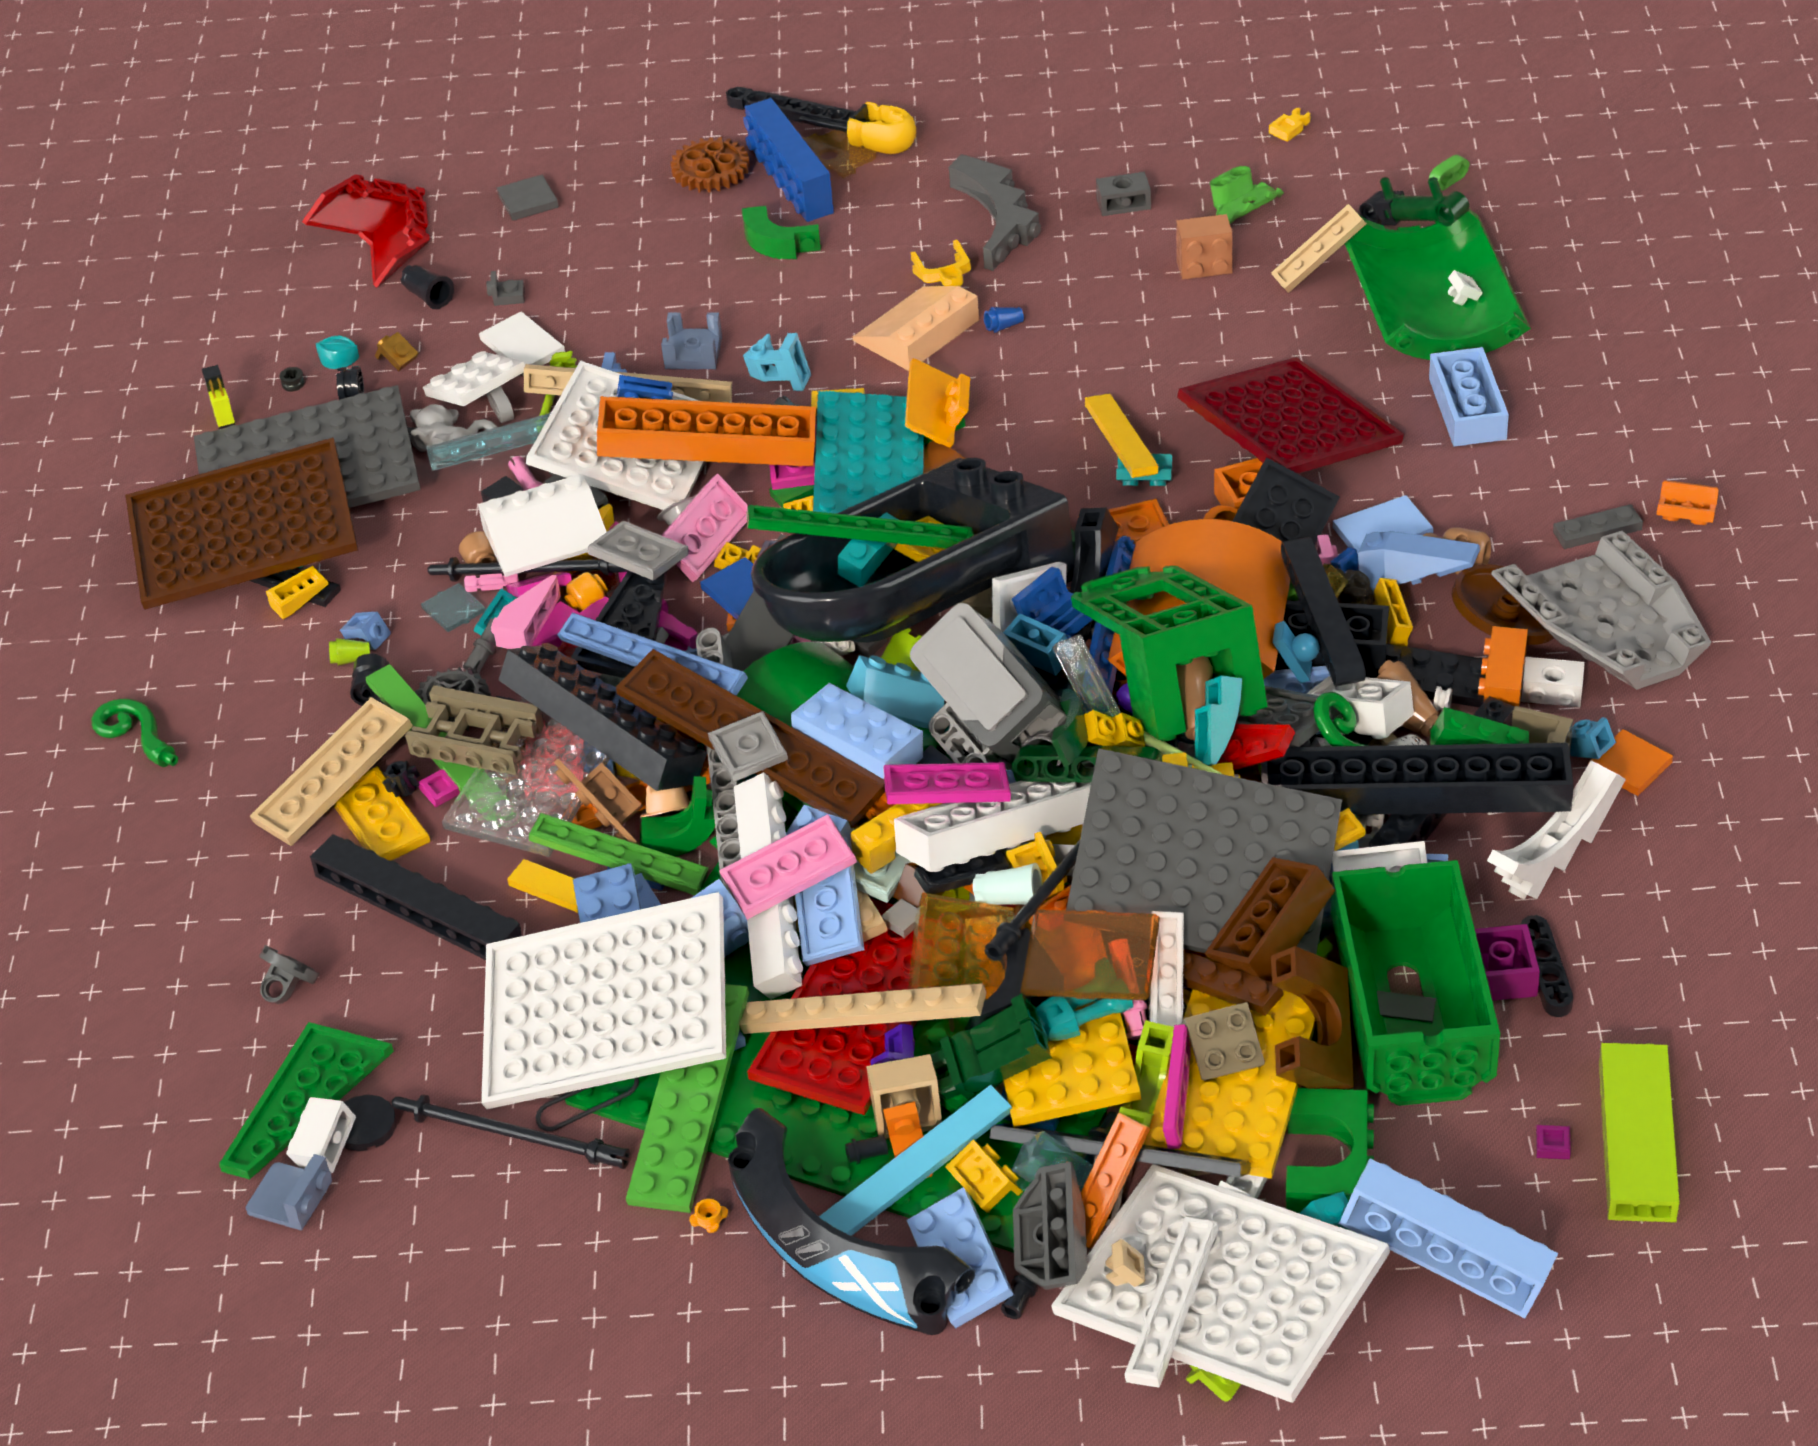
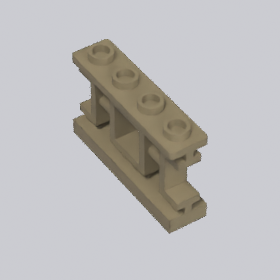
[405,686,544,775]

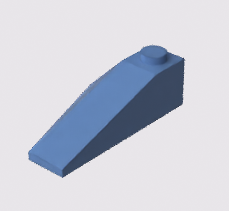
[1358,531,1480,596]

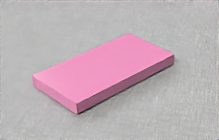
[661,473,748,582]
[719,814,857,920]

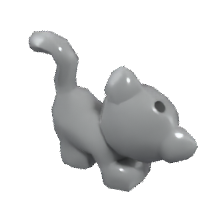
[410,404,498,461]

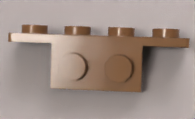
[554,758,643,845]

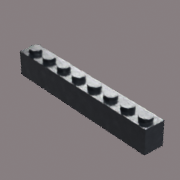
[310,834,522,960]

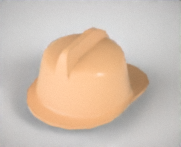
[640,785,690,817]

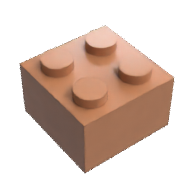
[1176,214,1232,280]

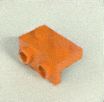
[1656,480,1719,525]

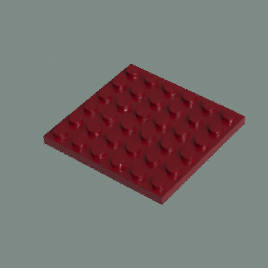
[1177,357,1404,474]

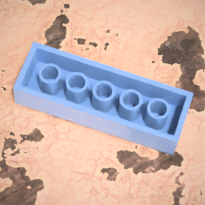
[1339,1158,1558,1318]

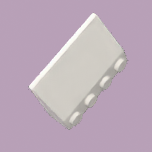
[478,474,606,577]

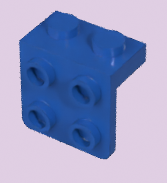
[616,375,673,400]

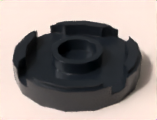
[344,1094,396,1152]

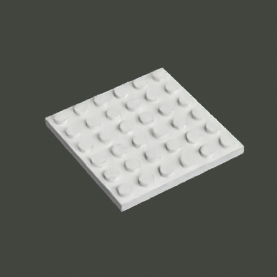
[526,361,706,510]

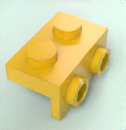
[1006,832,1067,903]

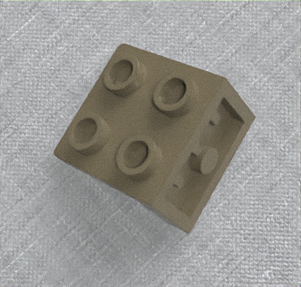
[1512,706,1573,753]
[1181,1002,1265,1081]

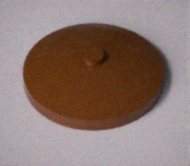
[1451,564,1554,645]

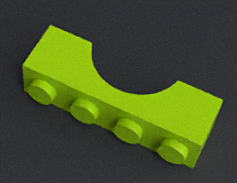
[1119,1020,1174,1144]

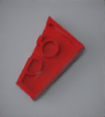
[1217,724,1295,770]

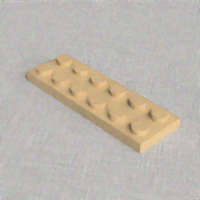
[250,697,413,846]

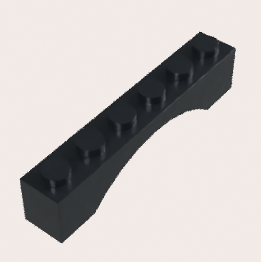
[1063,507,1118,668]

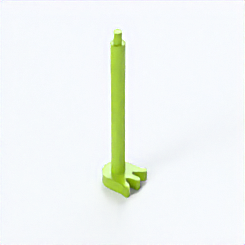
[535,351,577,438]

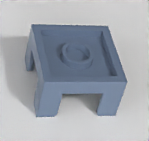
[661,312,722,369]

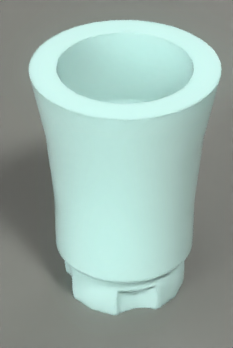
[973,863,1043,906]

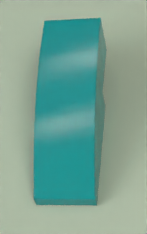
[1195,676,1242,766]

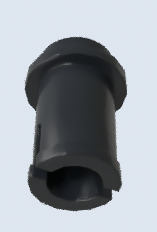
[845,1134,888,1165]

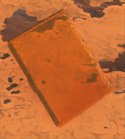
[1021,909,1160,1000]

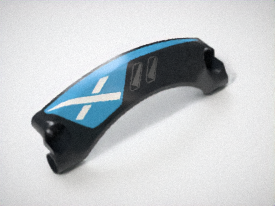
[728,1108,975,1335]

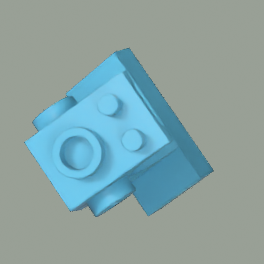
[743,333,811,391]

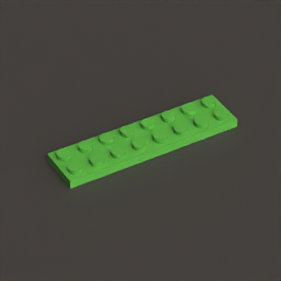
[626,984,749,1213]

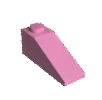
[491,575,561,649]

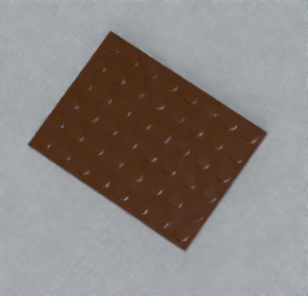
[125,437,358,610]

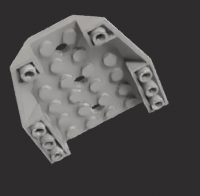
[1492,531,1711,690]

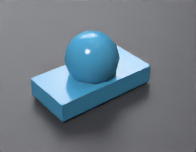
[1273,621,1320,684]

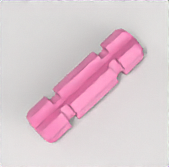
[464,573,519,592]

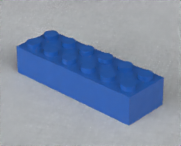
[743,98,834,222]

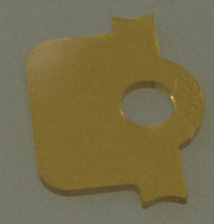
[803,130,877,179]

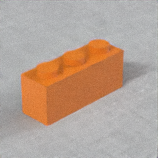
[1478,626,1528,706]

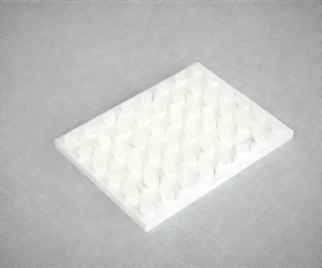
[482,892,726,1109]
[1051,1164,1390,1403]

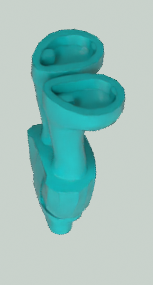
[1036,960,1134,1042]

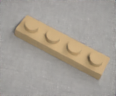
[1271,204,1366,293]

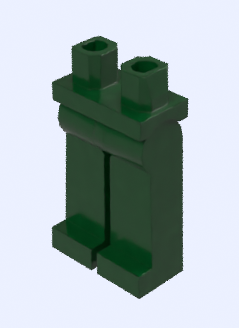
[931,993,1052,1100]

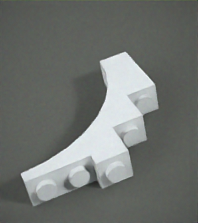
[1487,761,1626,900]

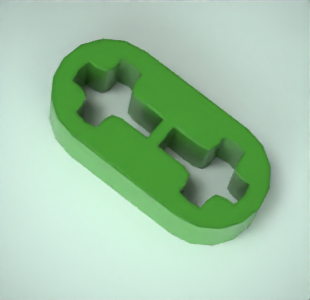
[1428,154,1470,191]

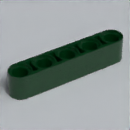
[1012,745,1162,783]

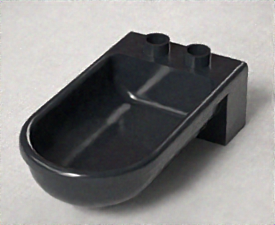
[751,458,1075,643]

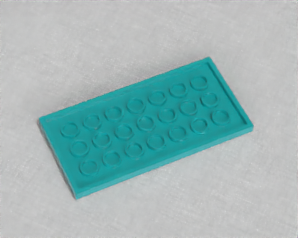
[813,391,924,514]

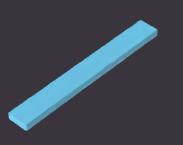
[819,1085,1012,1236]

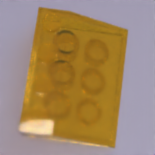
[908,892,1014,1000]

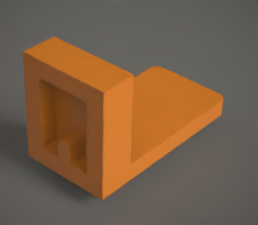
[883,1101,933,1178]

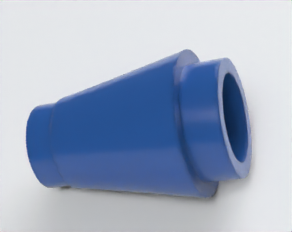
[984,307,1024,333]

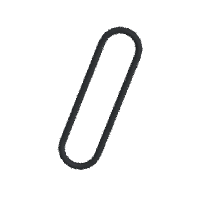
[536,1077,639,1131]

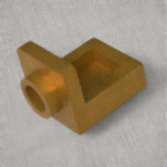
[375,331,419,371]

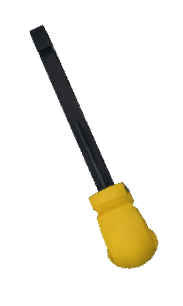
[726,87,916,154]

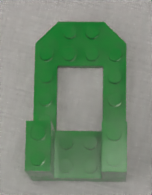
[1071,566,1268,741]

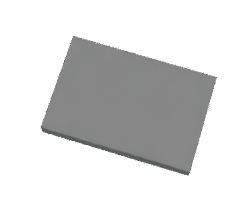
[588,521,688,580]

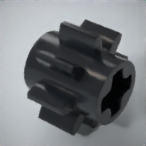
[382,761,420,797]

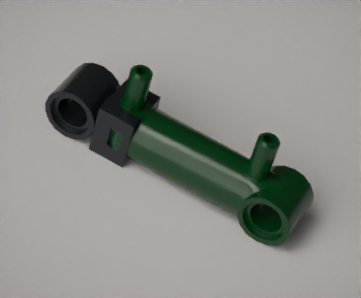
[1359,177,1470,226]

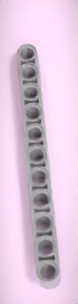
[696,628,745,898]

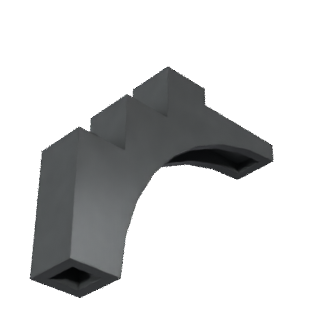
[949,154,1041,271]

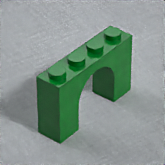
[1286,1088,1374,1213]

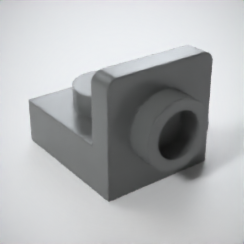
[486,271,525,306]

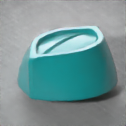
[316,335,359,369]

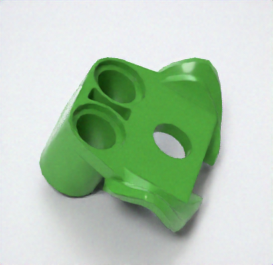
[1210,166,1284,224]

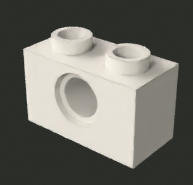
[1521,657,1585,707]

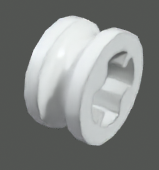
[1433,686,1452,711]

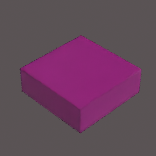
[1536,1125,1571,1160]

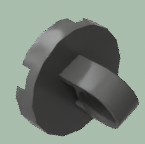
[259,945,320,1004]

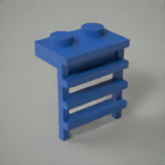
[1012,566,1093,642]

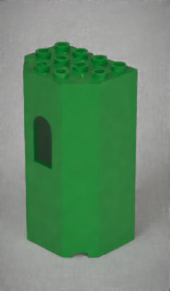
[1331,860,1500,1106]

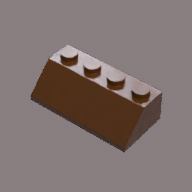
[1205,857,1335,982]

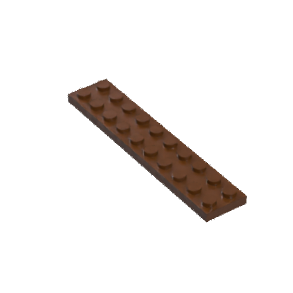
[616,649,885,829]

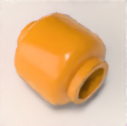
[564,572,608,612]

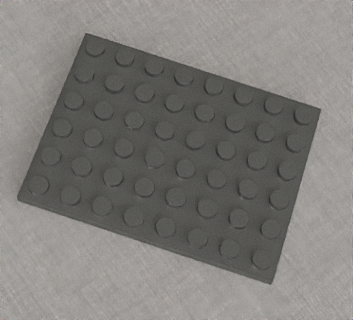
[194,385,421,508]
[1063,748,1342,955]

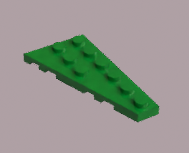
[219,1022,394,1180]

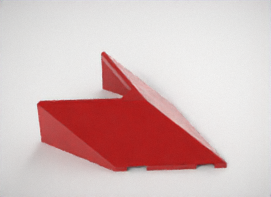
[302,174,430,288]

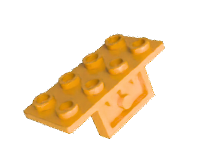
[905,358,970,448]

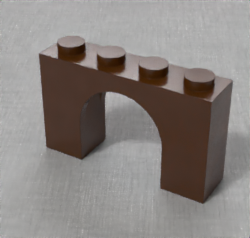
[1271,946,1354,1090]

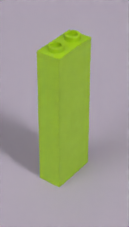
[1599,1043,1679,1222]

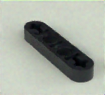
[1521,915,1573,1017]

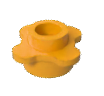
[689,1199,728,1233]

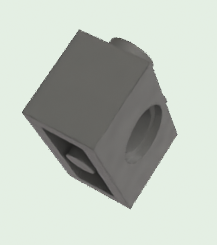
[1096,172,1151,216]

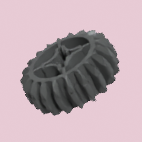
[415,667,491,731]

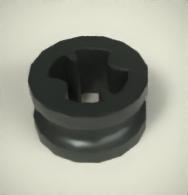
[279,367,305,392]

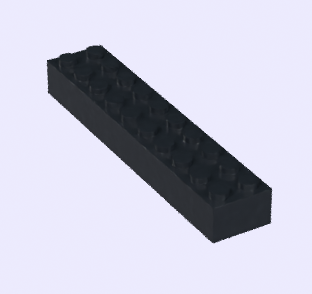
[1261,743,1574,815]

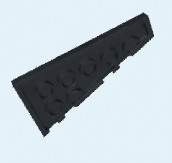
[571,570,667,679]

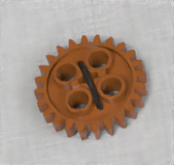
[670,137,750,193]

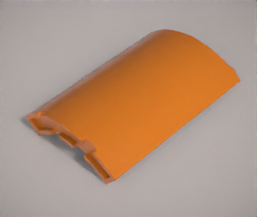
[1108,519,1290,679]

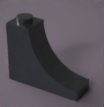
[973,927,1065,1027]

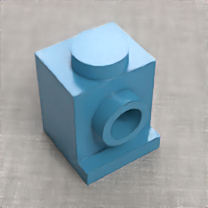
[1570,717,1616,759]

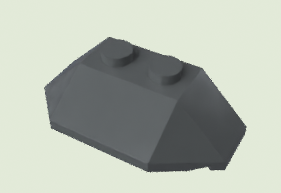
[1013,1161,1087,1290]

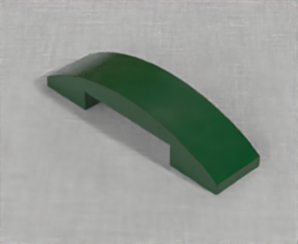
[1051,688,1088,767]

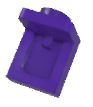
[871,1024,915,1065]

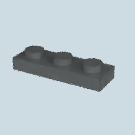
[1553,504,1643,549]

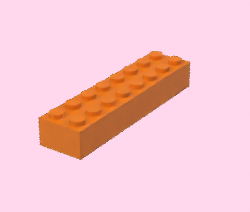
[597,396,816,466]

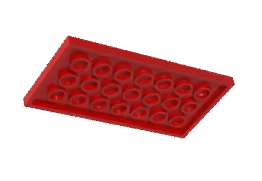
[747,898,967,1115]

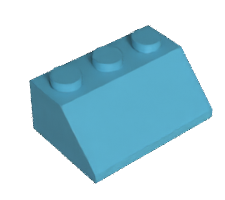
[846,655,944,729]

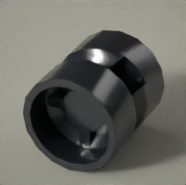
[350,654,389,706]

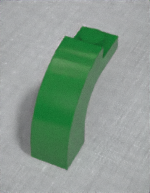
[742,206,821,259]
[640,776,715,857]

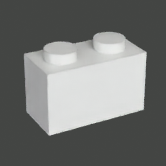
[286,1097,356,1173]

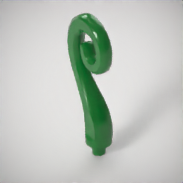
[1313,692,1369,746]
[91,699,179,767]

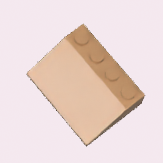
[853,286,979,371]

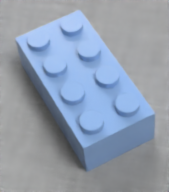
[1429,347,1509,447]
[791,683,923,779]

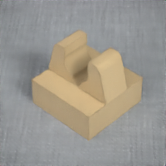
[1105,1239,1145,1287]

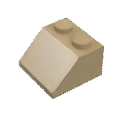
[866,1054,942,1139]

